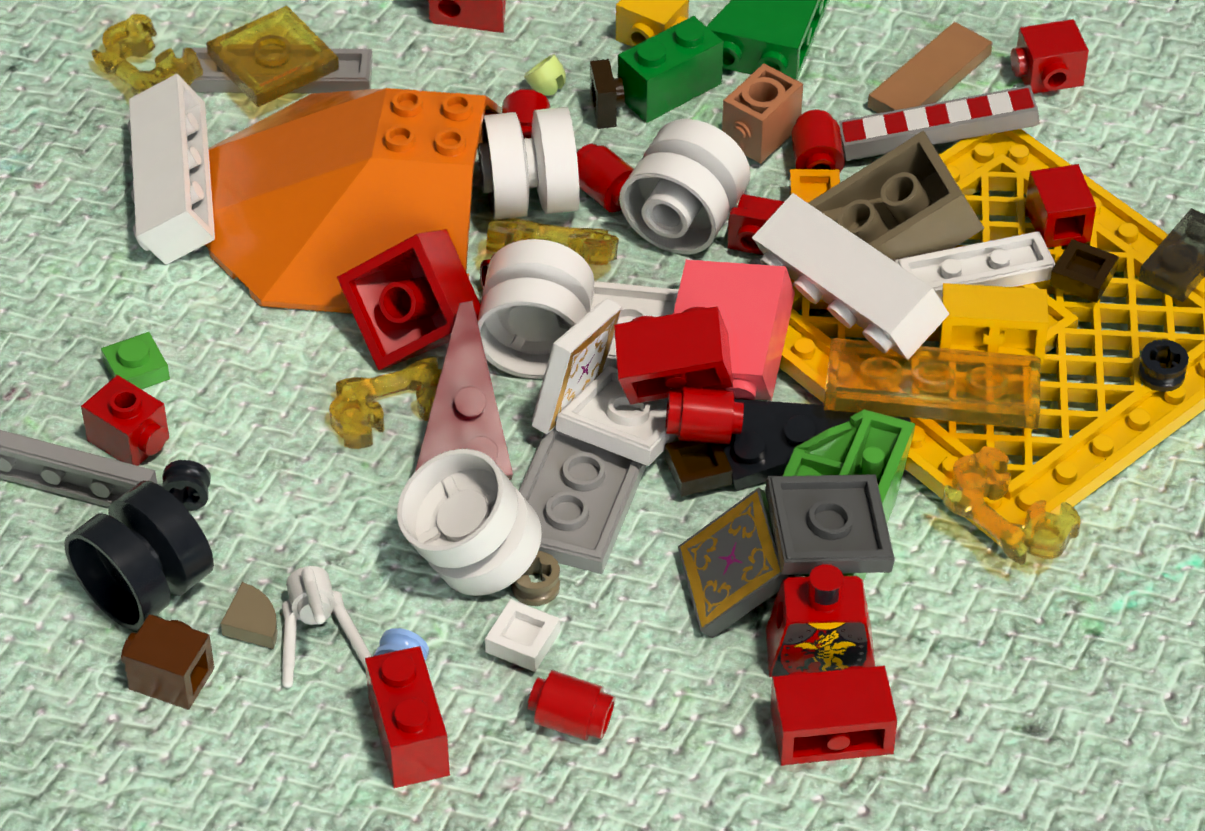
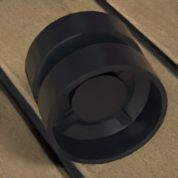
[64,480,214,630]

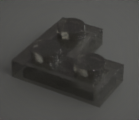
[1138,208,1205,302]

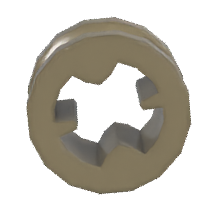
[511,551,560,606]

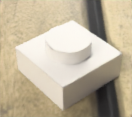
[485,599,560,672]

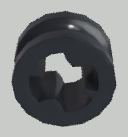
[1138,339,1189,392]
[161,460,211,511]

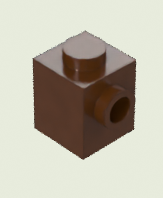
[121,614,215,710]

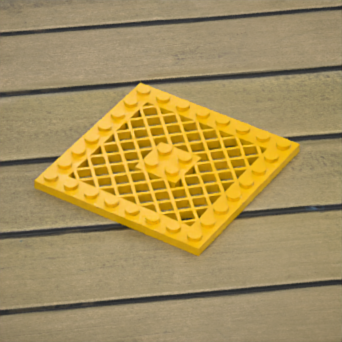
[779,129,1205,554]

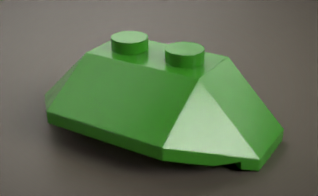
[783,409,915,582]

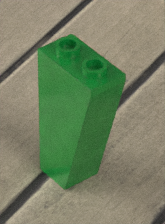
[707,0,830,80]

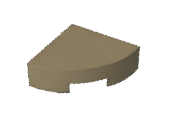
[221,582,278,649]

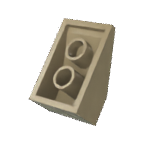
[809,130,985,262]

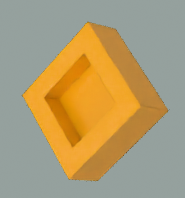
[789,169,840,203]

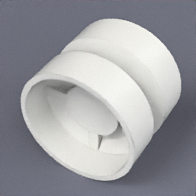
[478,107,579,219]
[620,119,750,254]
[477,239,594,379]
[397,449,542,596]

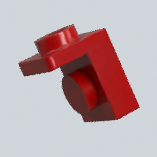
[727,194,784,255]

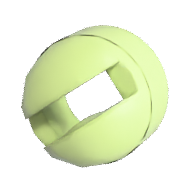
[524,54,566,95]

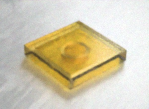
[206,6,339,107]

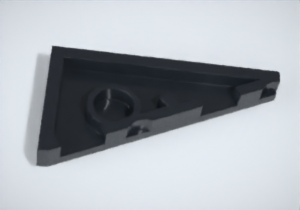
[721,399,911,491]

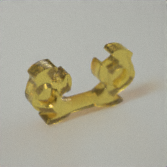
[91,14,203,96]
[486,218,619,265]
[329,357,442,449]
[943,446,1081,565]

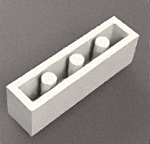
[128,74,215,265]
[752,193,949,360]

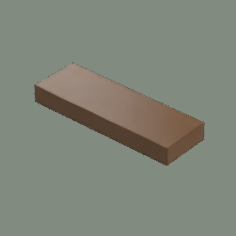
[868,21,993,113]

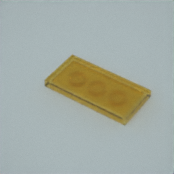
[824,338,1041,429]

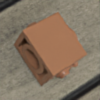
[722,64,803,164]

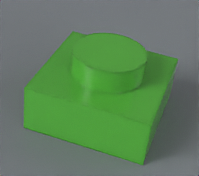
[101,332,170,389]

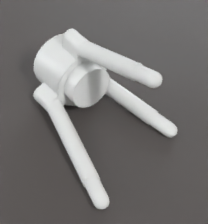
[281,566,372,688]

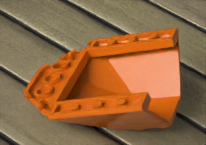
[205,88,502,314]

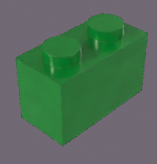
[618,16,723,123]

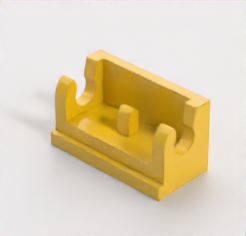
[939,283,1049,365]

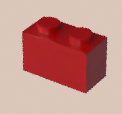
[614,306,733,405]
[365,646,450,788]
[770,665,897,766]

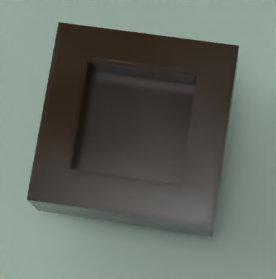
[590,59,625,129]
[1050,239,1119,303]
[665,440,733,497]

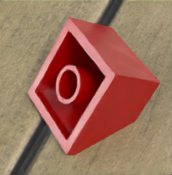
[337,229,480,371]

